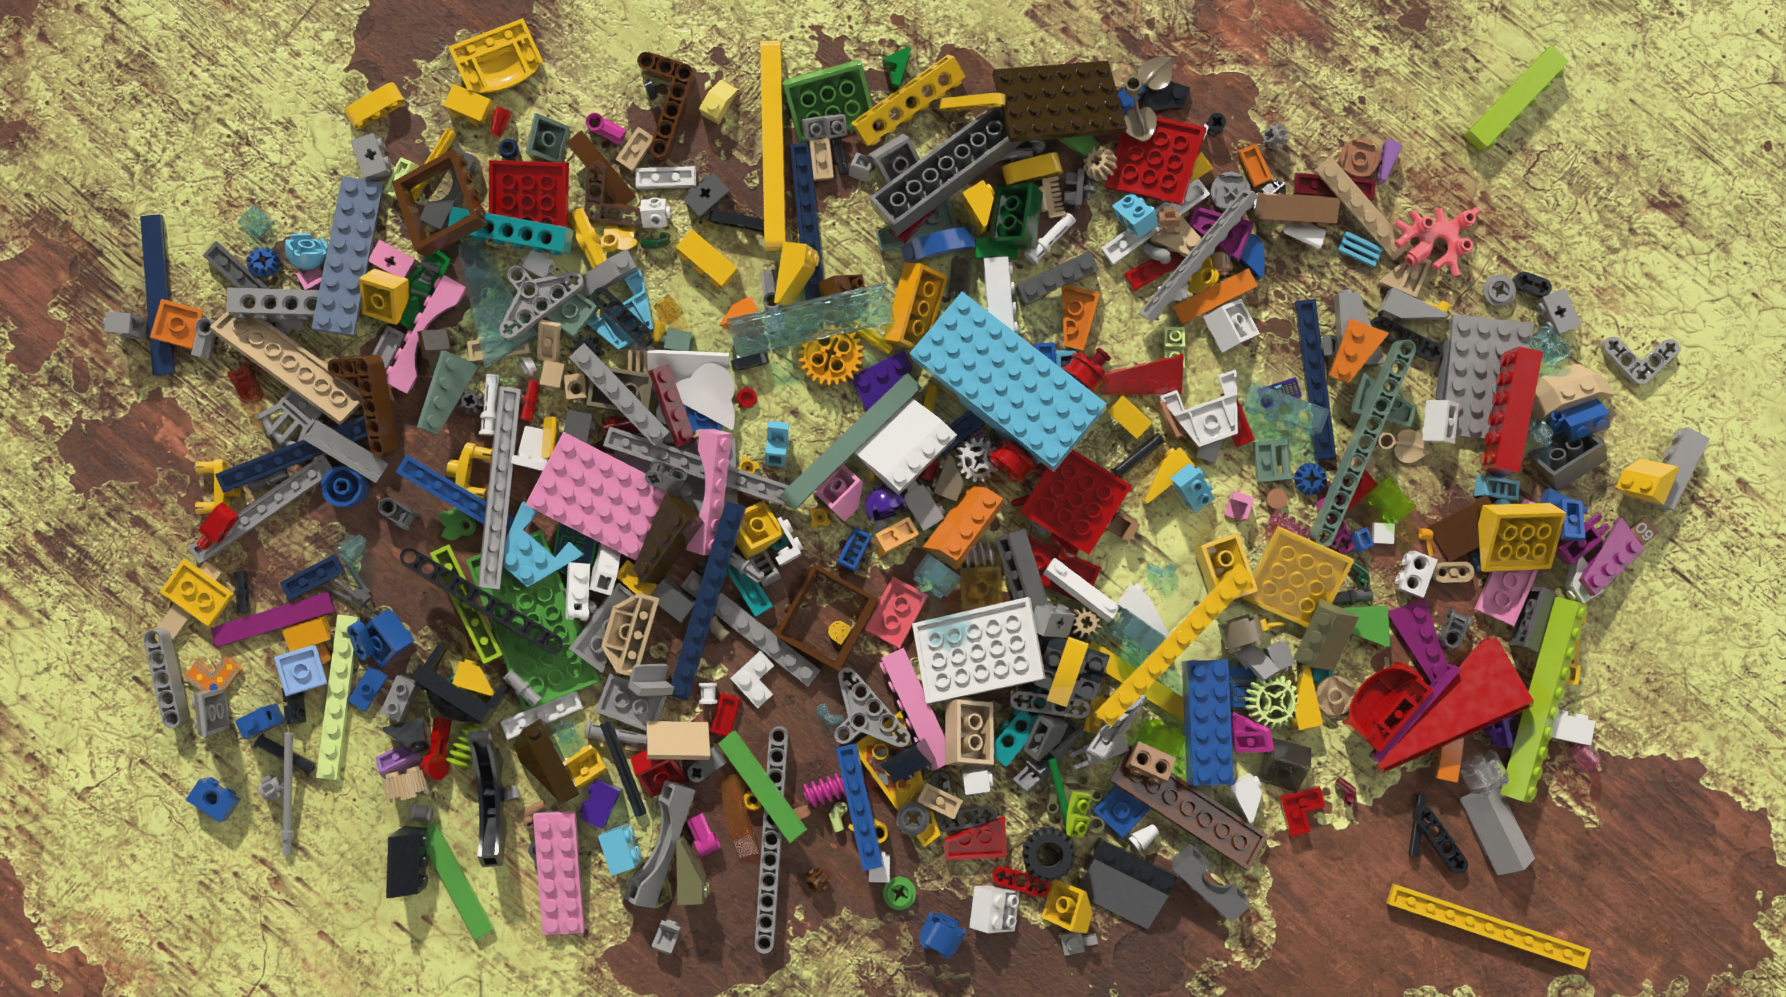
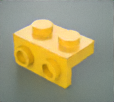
[565,745,608,790]

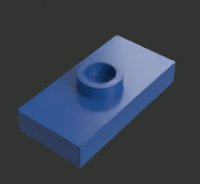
[348,666,389,711]

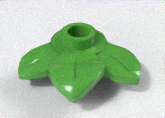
[438,507,477,540]

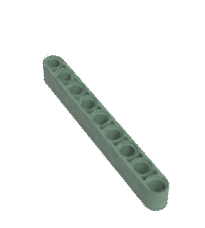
[780,373,922,511]

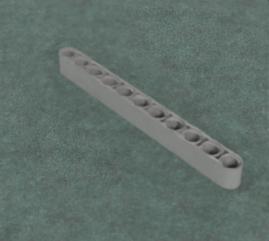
[755,726,789,954]

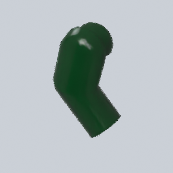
[641,232,671,249]

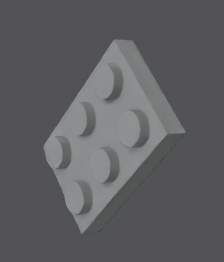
[595,673,668,731]

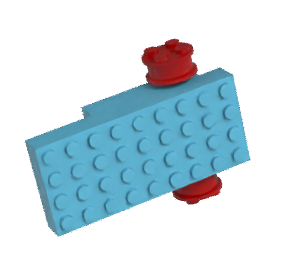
[910,292,1108,484]

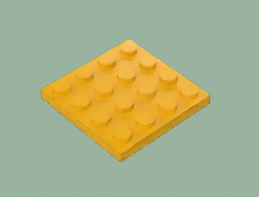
[1242,526,1354,627]

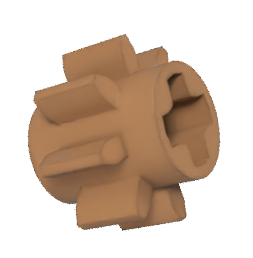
[1157,206,1180,232]

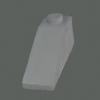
[576,249,639,298]
[1377,288,1448,322]

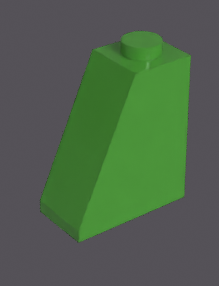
[1343,605,1390,647]

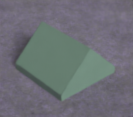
[526,113,570,162]

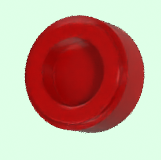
[737,388,757,409]

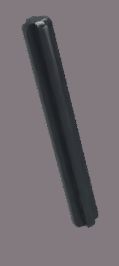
[600,721,646,817]

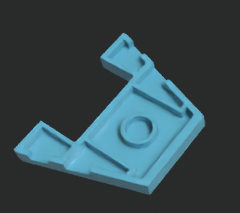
[587,269,654,351]
[502,501,584,587]

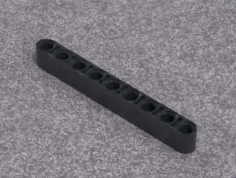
[400,548,563,654]

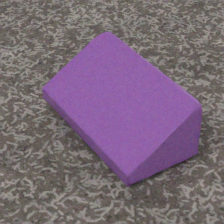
[375,746,422,779]

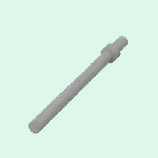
[281,732,294,855]

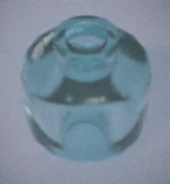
[1526,419,1554,449]
[338,534,369,565]

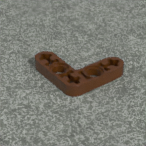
[584,160,642,226]

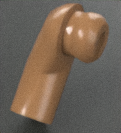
[522,800,548,828]

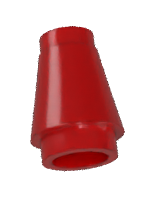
[490,106,512,137]

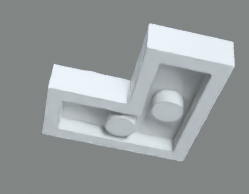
[730,651,775,708]

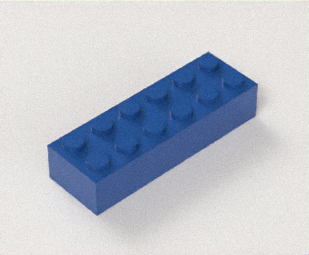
[1182,660,1234,786]

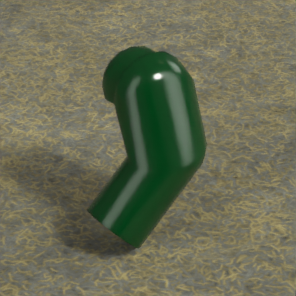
[1350,559,1370,589]

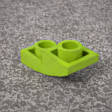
[1066,791,1093,838]

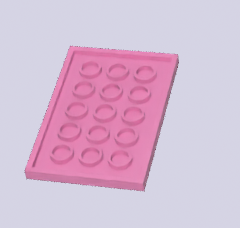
[525,432,670,560]

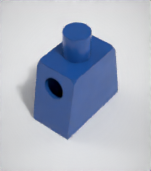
[235,703,286,739]

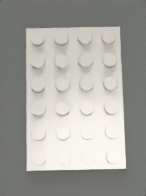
[912,597,1046,704]

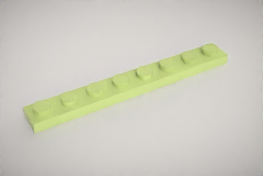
[316,615,360,780]

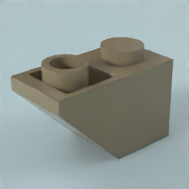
[931,455,964,503]

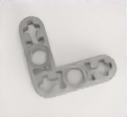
[1601,337,1680,385]

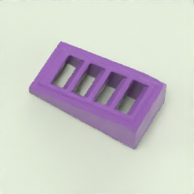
[1376,139,1402,185]

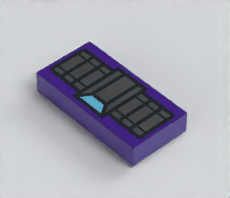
[1256,377,1302,409]

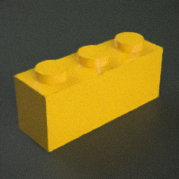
[676,229,739,290]

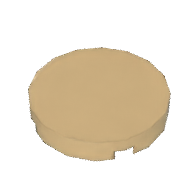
[1315,675,1355,716]

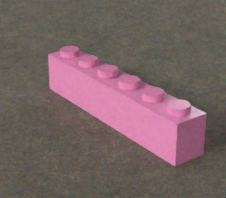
[879,648,945,771]

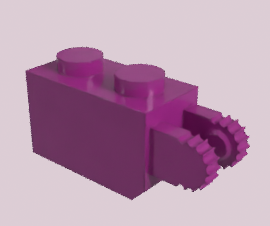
[1555,513,1610,564]

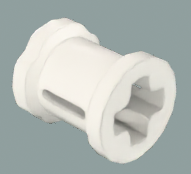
[699,683,717,704]

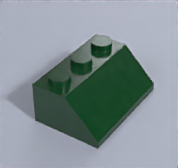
[988,183,1043,250]

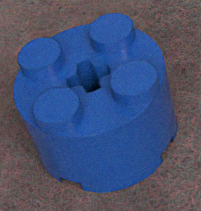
[321,466,370,508]
[919,911,966,959]

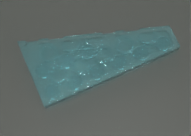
[457,237,538,368]

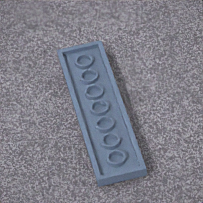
[312,176,384,337]

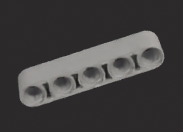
[143,628,189,728]

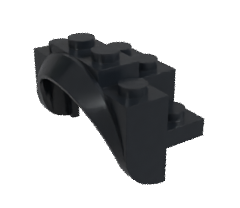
[1033,633,1110,701]

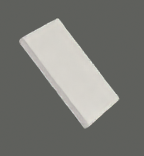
[647,350,729,390]

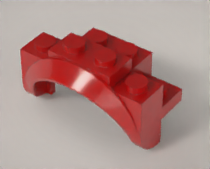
[1342,661,1433,752]

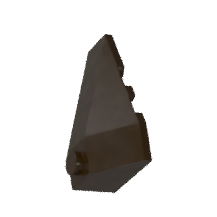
[417,329,457,380]
[513,719,580,804]

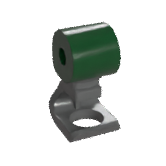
[410,259,442,300]

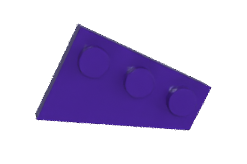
[851,350,913,411]

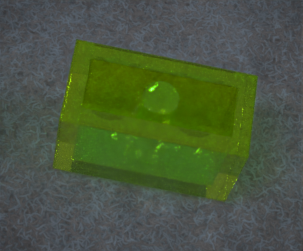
[1367,477,1417,524]
[1136,718,1186,759]

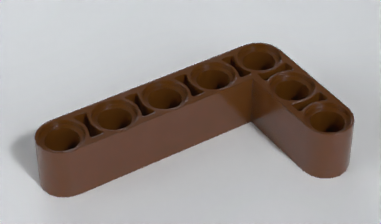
[637,51,695,162]
[328,355,398,457]

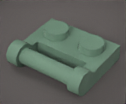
[1253,439,1293,483]

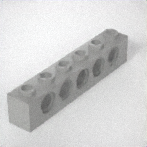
[227,288,319,321]

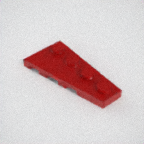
[1100,353,1184,395]

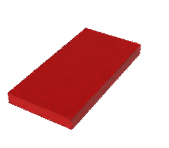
[1027,535,1101,604]

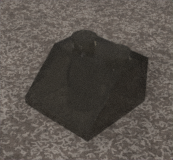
[1258,738,1311,791]

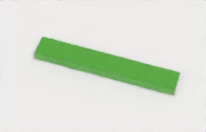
[718,731,807,843]
[424,821,494,940]

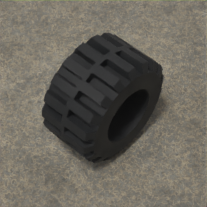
[1022,826,1076,882]

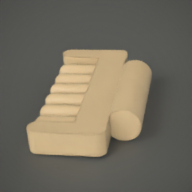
[1038,176,1066,219]

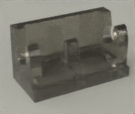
[948,255,972,299]

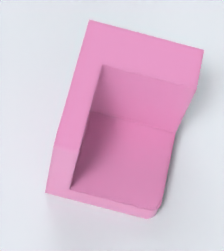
[296,267,323,290]
[1224,491,1254,522]

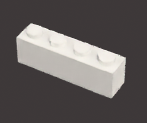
[983,256,1018,334]

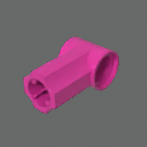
[585,113,627,146]
[687,813,721,857]

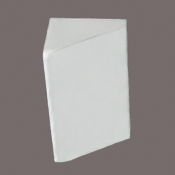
[1283,221,1326,249]

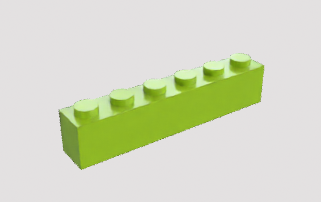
[1463,45,1569,152]
[430,545,503,666]

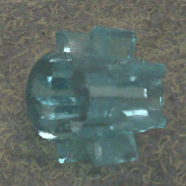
[553,719,579,744]

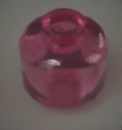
[1569,743,1601,774]

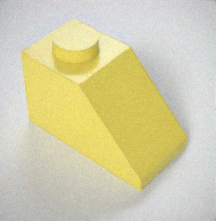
[699,80,738,125]

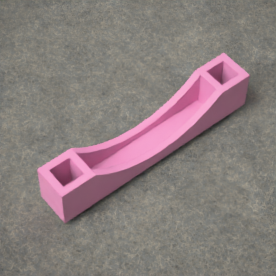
[386,275,468,394]
[686,429,732,555]

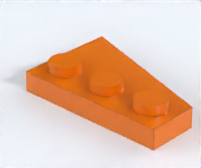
[1061,285,1100,352]
[1328,319,1389,383]

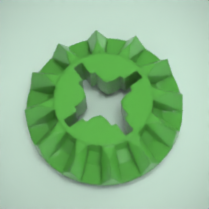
[883,876,916,910]

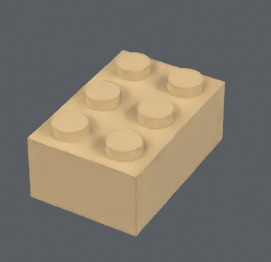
[945,699,994,767]

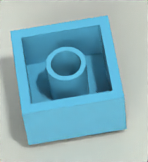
[598,823,642,876]

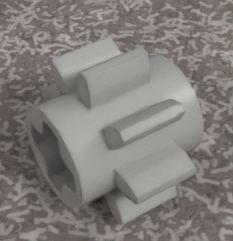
[1263,123,1288,150]
[258,775,284,801]

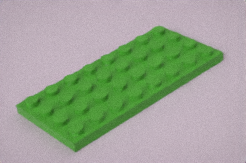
[466,530,602,711]

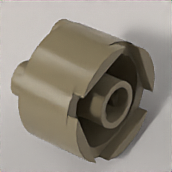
[1218,613,1265,653]

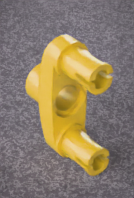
[446,443,492,501]
[195,459,241,515]

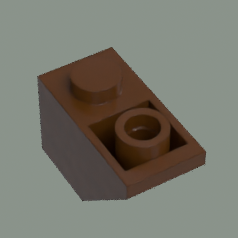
[818,274,867,302]

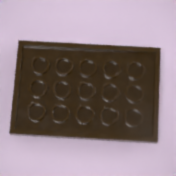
[992,61,1127,142]

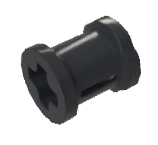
[1205,113,1226,136]

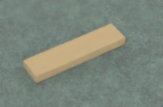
[157,561,224,640]

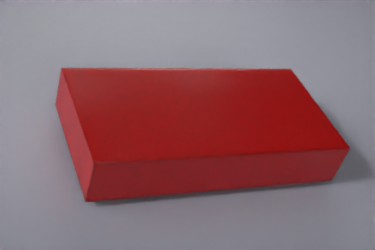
[710,693,741,737]

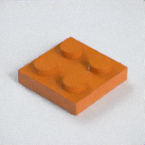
[150,299,204,349]

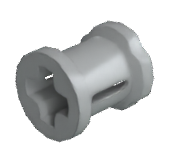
[409,803,434,823]

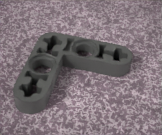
[931,771,996,831]

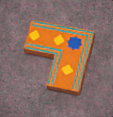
[183,657,243,702]

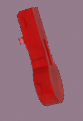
[421,717,452,780]

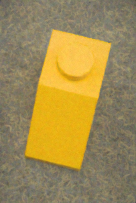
[453,659,493,698]

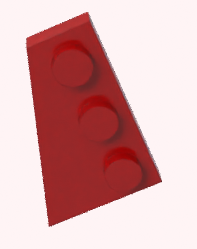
[944,816,1007,860]

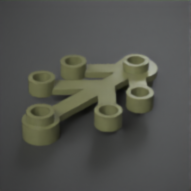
[1044,770,1105,833]

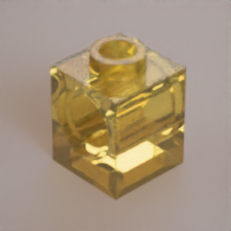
[653,294,684,325]

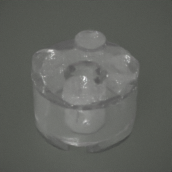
[1459,750,1509,797]

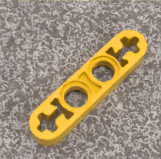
[939,93,1006,112]

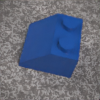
[365,609,415,669]

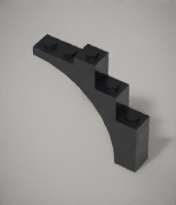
[467,730,507,868]

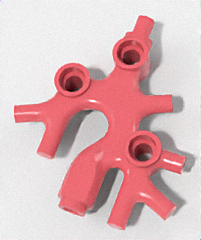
[1393,207,1481,277]

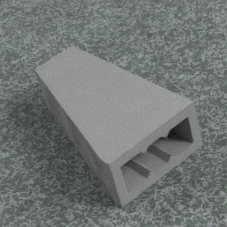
[1334,289,1384,367]

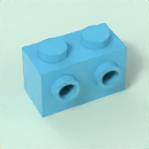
[1112,193,1159,239]
[1170,464,1215,513]

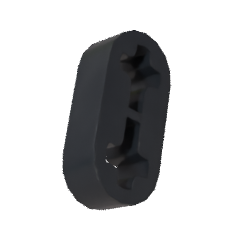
[1512,271,1552,298]
[730,352,770,371]

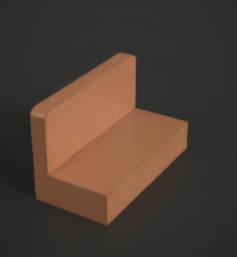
[1156,400,1187,440]

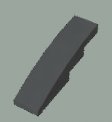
[1013,717,1083,795]

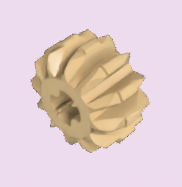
[1083,146,1117,182]
[1072,605,1103,640]

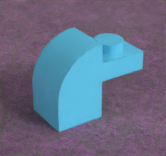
[765,421,790,467]

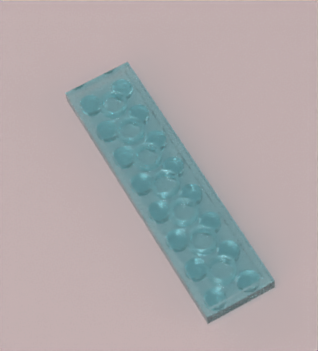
[727,282,895,358]

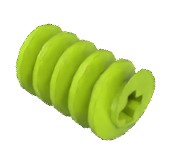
[446,723,485,770]

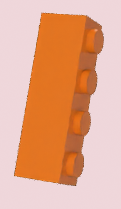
[923,486,1003,570]

